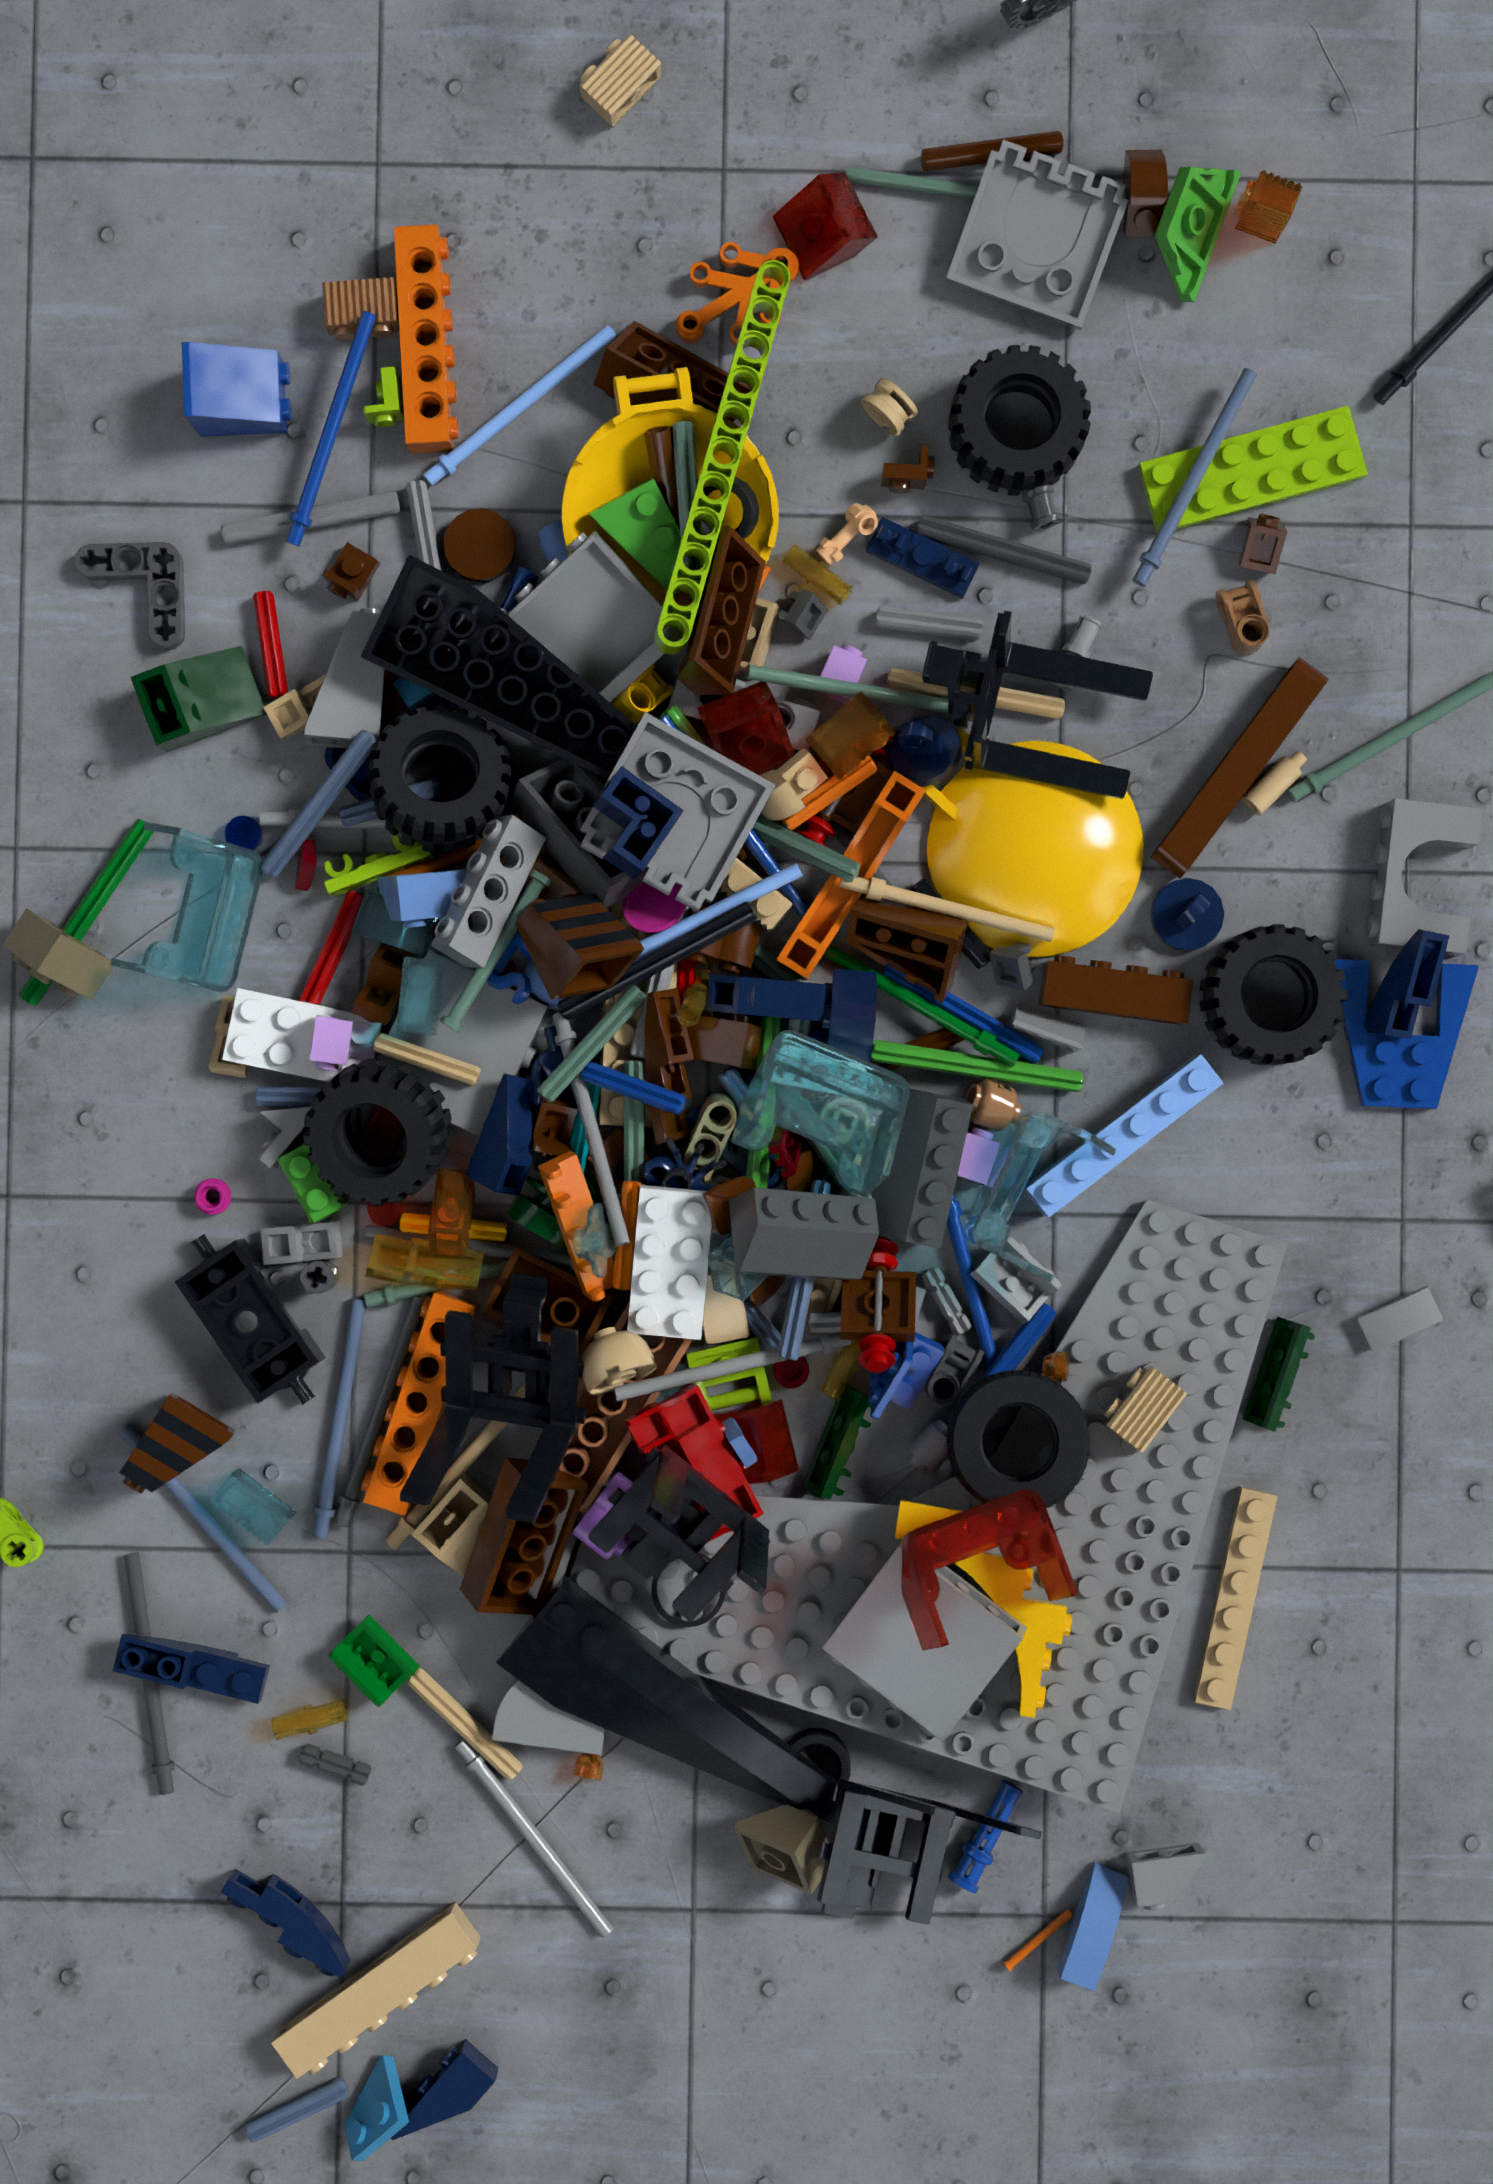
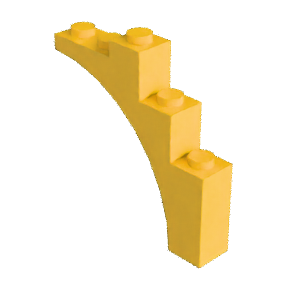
[894,1499,1072,1718]

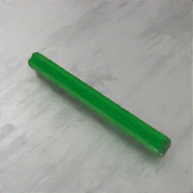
[19,818,155,1006]

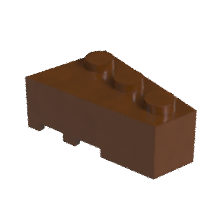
[845,893,968,1004]

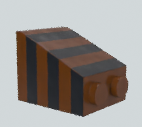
[515,893,644,1000]
[119,1392,235,1494]

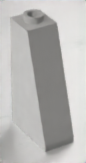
[304,608,385,749]

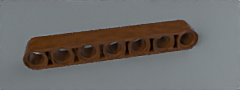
[1150,657,1329,879]

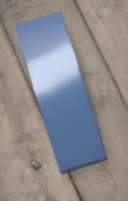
[1057,1862,1129,1992]

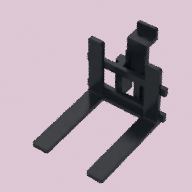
[922,610,1153,800]
[400,1273,586,1523]
[588,1445,770,1621]
[816,1779,1042,1925]

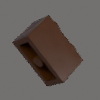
[683,1008,763,1071]

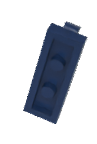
[866,517,980,599]

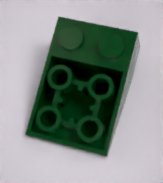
[130,646,267,752]

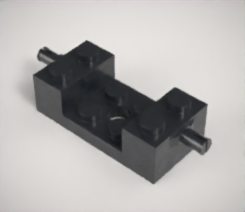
[175,1234,326,1405]

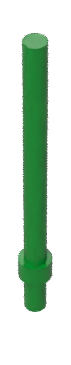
[825,945,1020,1067]

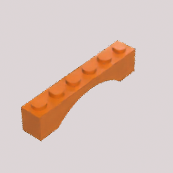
[776,771,926,979]

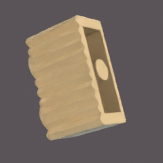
[579,33,662,127]
[718,858,793,933]
[1104,1366,1187,1453]

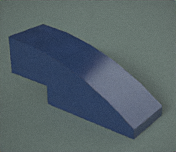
[1364,929,1449,1039]

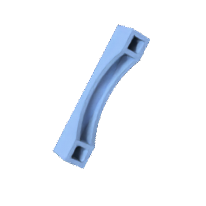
[1022,1054,1224,1218]

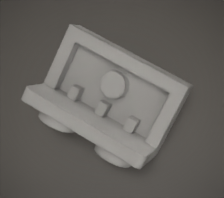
[970,1236,1061,1324]

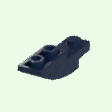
[113,1634,270,1704]
[221,1869,351,1978]

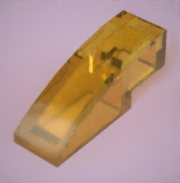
[365,1234,484,1290]

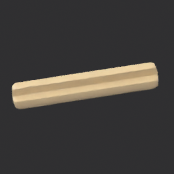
[374,1033,481,1085]

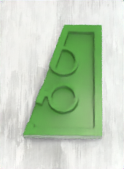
[587,478,696,595]

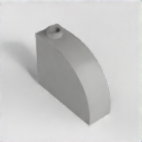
[492,1678,606,1755]

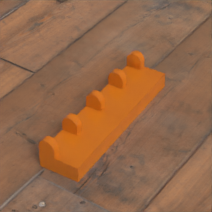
[538,1150,614,1301]

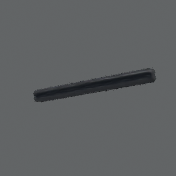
[557,901,757,1020]

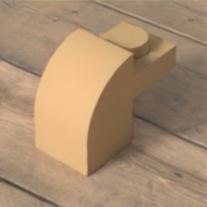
[752,748,828,820]

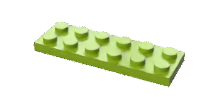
[1138,405,1368,534]

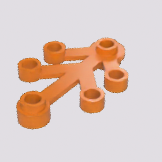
[676,242,799,346]

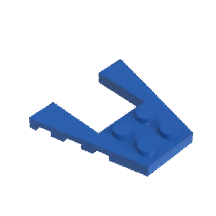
[1334,959,1478,1109]

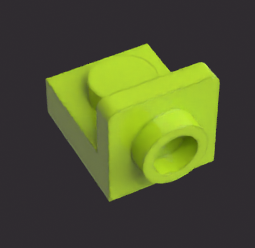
[363,366,404,427]

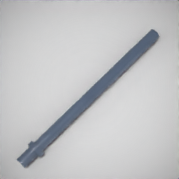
[1132,368,1257,587]
[313,1298,366,1538]
[118,1423,287,1613]

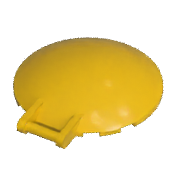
[561,367,779,606]
[920,728,1144,958]

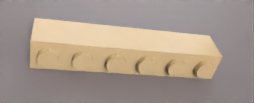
[271,1902,481,2079]

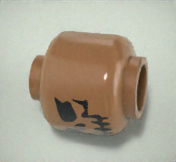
[965,1079,1021,1131]

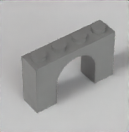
[1366,798,1483,956]

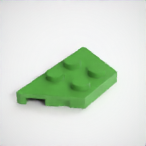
[1155,167,1241,302]

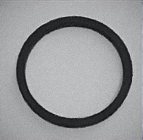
[651,1553,725,1627]

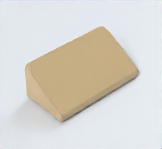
[739,598,780,673]
[703,1267,750,1344]

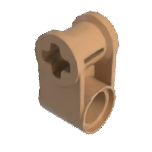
[1216,579,1270,655]

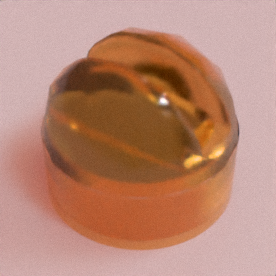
[1042,1352,1069,1382]
[573,1753,604,1780]

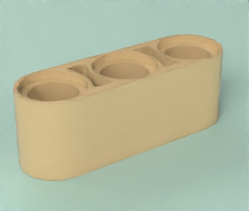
[681,1093,737,1185]

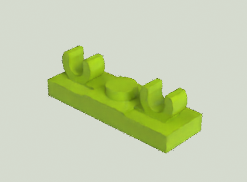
[324,835,434,897]

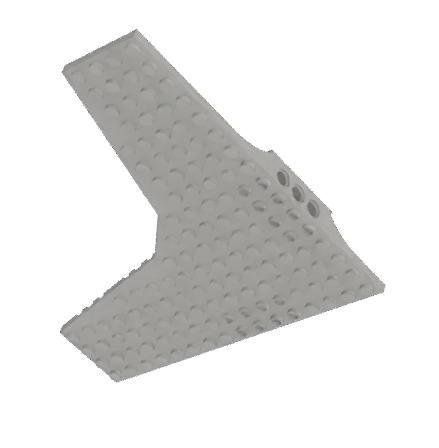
[569,1200,1288,1814]

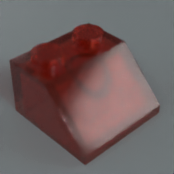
[772,172,878,280]
[697,681,795,775]
[713,1399,799,1484]

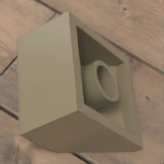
[733,1804,828,1895]

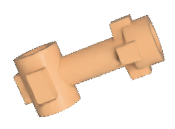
[815,503,878,566]

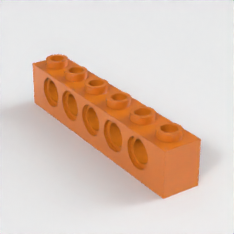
[394,224,459,454]
[361,1290,479,1516]

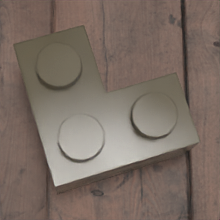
[3,908,115,1000]

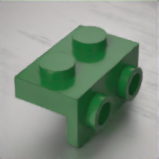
[328,1614,420,1707]

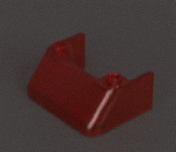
[901,1489,1078,1650]

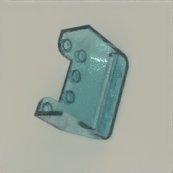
[731,1030,910,1197]

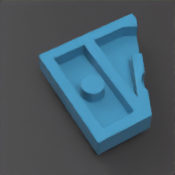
[344,2055,409,2161]

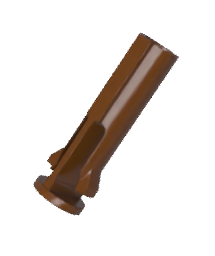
[644,425,680,529]

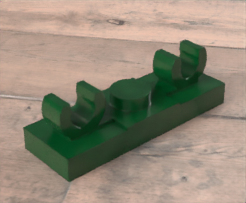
[1242,1316,1315,1432]
[802,1384,871,1500]

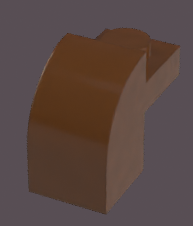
[1123,149,1168,237]
[352,943,416,1025]

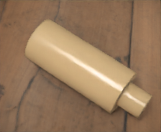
[1242,751,1307,816]

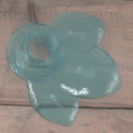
[574,1202,617,1278]

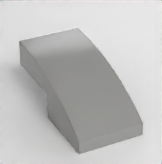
[260,1221,343,1265]
[1357,1286,1443,1352]

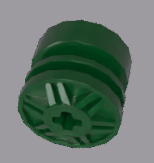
[506,1159,603,1251]

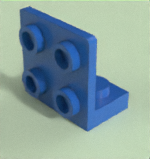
[868,1332,945,1420]

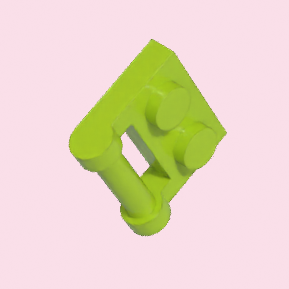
[686,1337,772,1411]

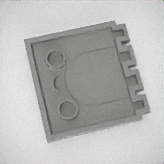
[945,140,1129,330]
[580,712,776,912]

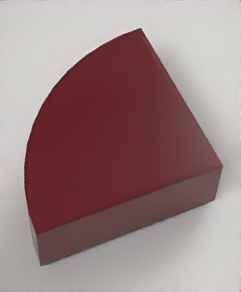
[295,839,317,891]

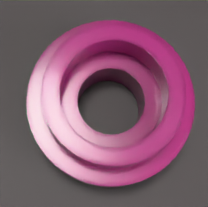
[194,1178,232,1215]

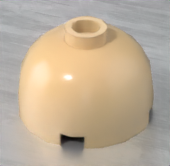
[581,1327,657,1395]

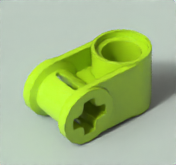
[0,1497,44,1568]

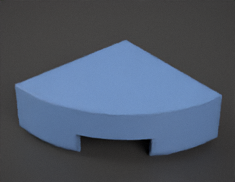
[722,1417,757,1468]

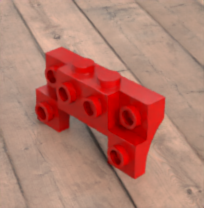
[624,1384,764,1543]

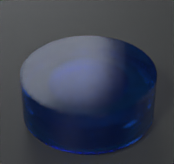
[225,816,263,853]

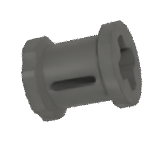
[1022,484,1064,531]
[300,1259,339,1294]

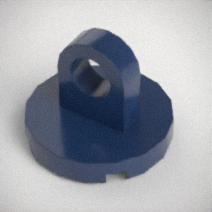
[889,715,962,787]
[1151,878,1224,951]

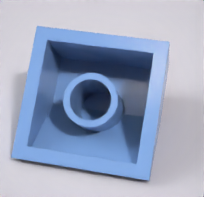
[377,870,468,928]

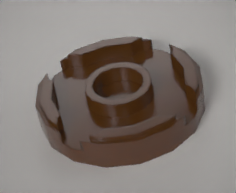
[444,508,516,582]

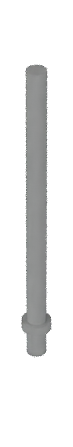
[552,1013,630,1247]
[613,1332,851,1402]
[454,1738,613,1938]

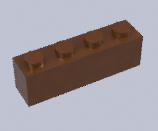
[1038,955,1194,1025]

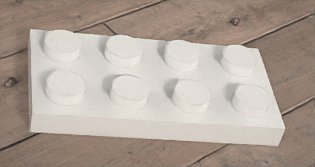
[222,988,382,1082]
[627,1185,712,1340]

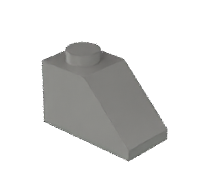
[1126,1843,1206,1910]

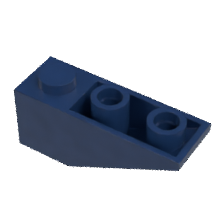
[706,974,826,1021]
[465,1073,532,1196]
[391,2039,499,2140]

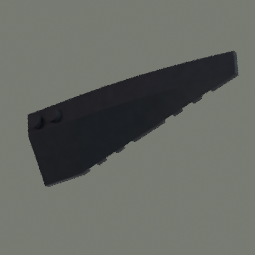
[361,555,637,779]
[496,1575,839,1826]

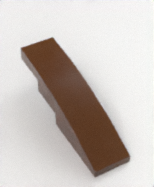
[644,988,694,1145]

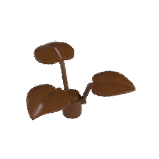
[703,1149,825,1307]

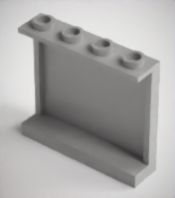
[501,531,682,703]
[376,950,553,1137]
[822,1535,1027,1742]

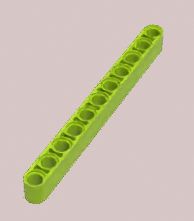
[654,260,790,655]

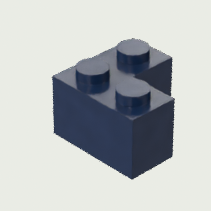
[592,766,684,879]
[819,969,877,1072]

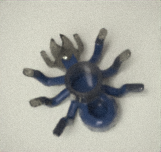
[643,1137,731,1191]

